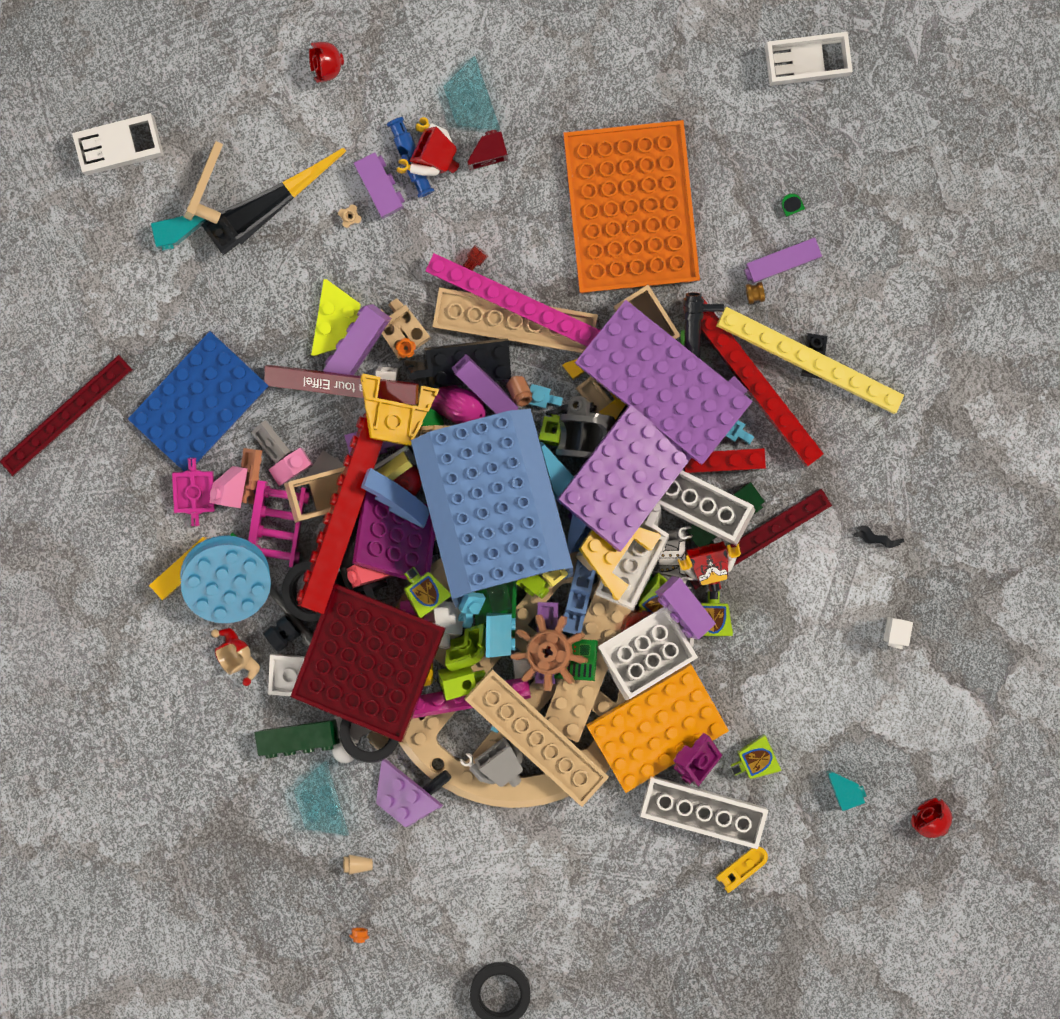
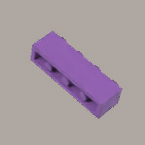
[323,304,392,375]

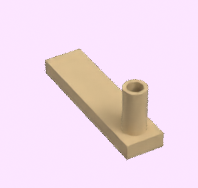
[184,141,223,224]

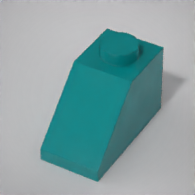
[827,770,867,811]

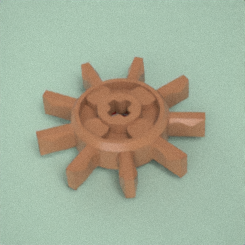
[511,614,588,691]

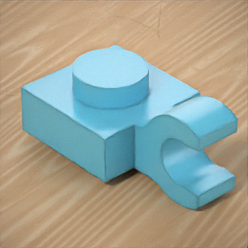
[529,384,563,409]
[726,420,754,444]
[458,592,486,628]

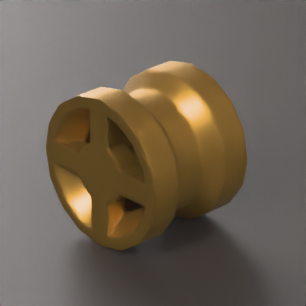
[745,282,765,304]

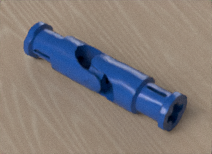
[387,117,435,198]

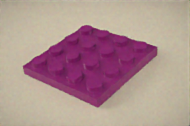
[352,491,435,580]

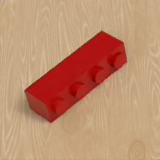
[683,448,766,473]

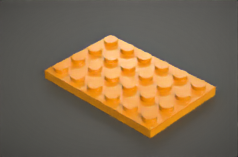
[586,663,729,793]

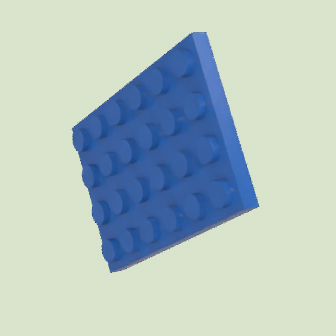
[128,331,269,471]

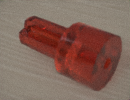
[462,245,488,271]

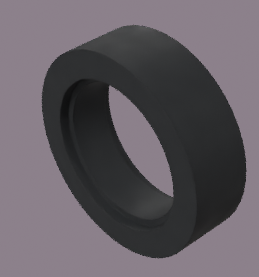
[282,560,345,622]
[340,718,399,763]
[470,962,531,1019]

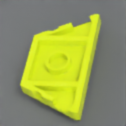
[311,279,361,356]

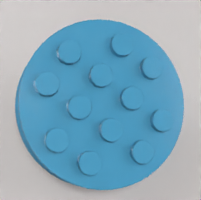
[180,535,271,623]

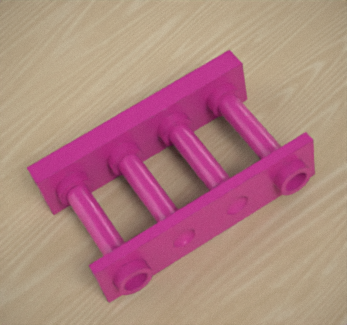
[248,480,310,567]

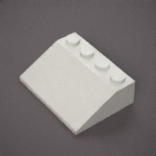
[598,607,698,700]

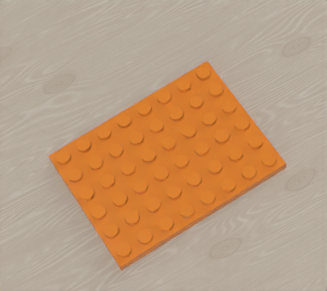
[563,120,700,293]

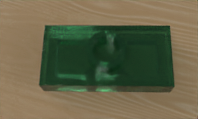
[487,583,513,613]

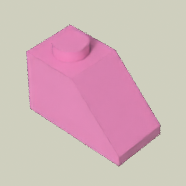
[269,448,313,487]
[209,466,247,508]

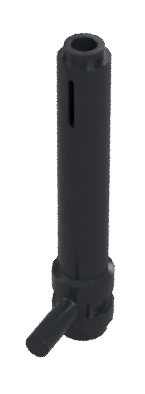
[683,292,724,359]

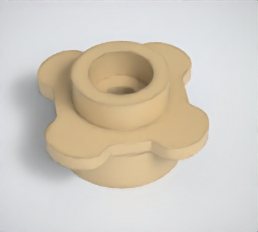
[338,205,361,228]

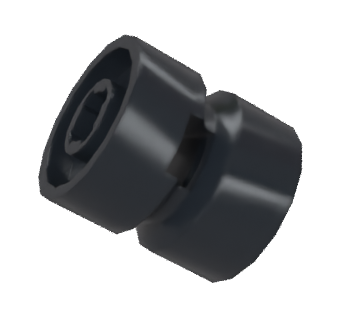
[263,615,301,652]

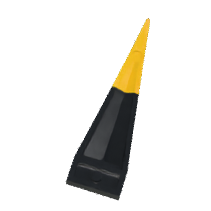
[201,148,346,255]

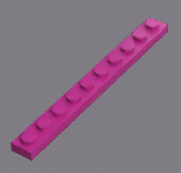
[425,253,601,347]

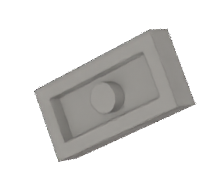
[251,420,290,464]

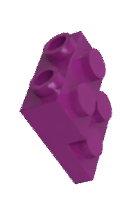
[673,733,722,787]

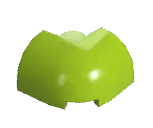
[445,624,486,672]

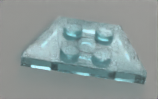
[443,56,501,131]
[293,760,350,836]

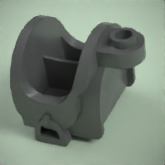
[556,396,615,459]

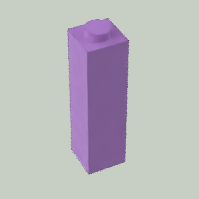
[744,238,822,284]
[452,354,519,414]

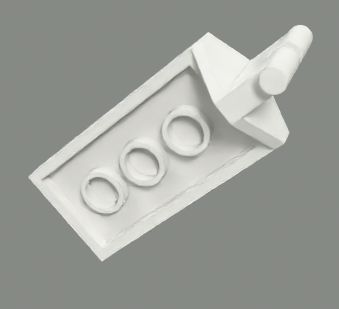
[596,503,669,611]
[268,654,305,696]

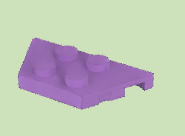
[376,759,443,827]

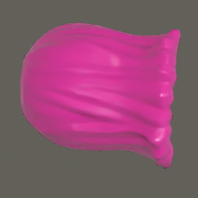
[431,385,486,424]

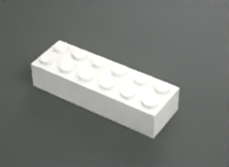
[658,470,755,546]
[640,776,768,849]

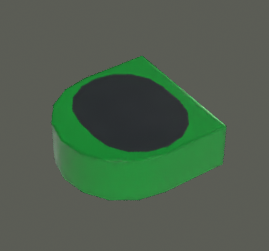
[781,194,805,217]

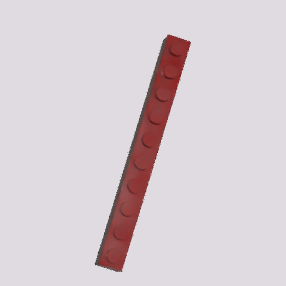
[683,297,824,467]
[296,413,383,614]

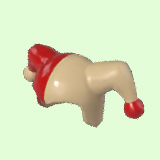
[211,628,260,686]

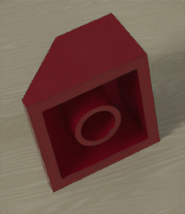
[467,130,508,171]

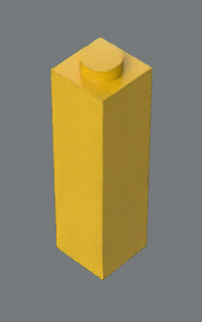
[149,537,211,600]

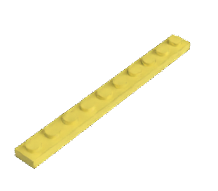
[716,307,904,414]

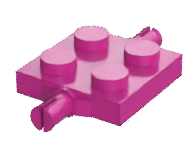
[172,458,215,526]

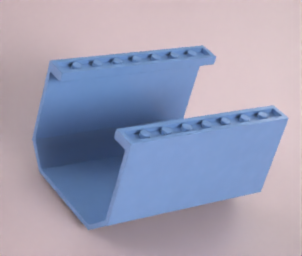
[411,409,573,608]

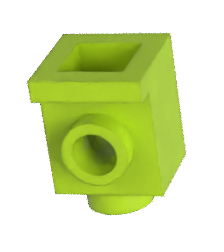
[539,415,561,447]
[516,575,550,599]

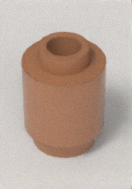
[506,376,532,407]

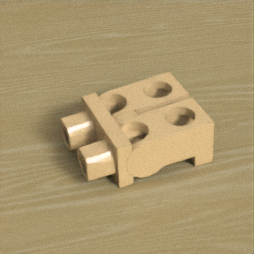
[381,298,431,361]

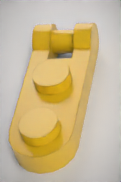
[715,846,768,893]

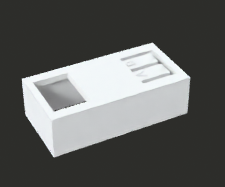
[765,32,853,86]
[72,113,164,176]

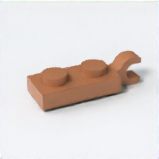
[241,448,262,504]

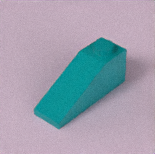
[151,215,206,251]

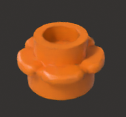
[396,338,416,358]
[349,927,369,943]

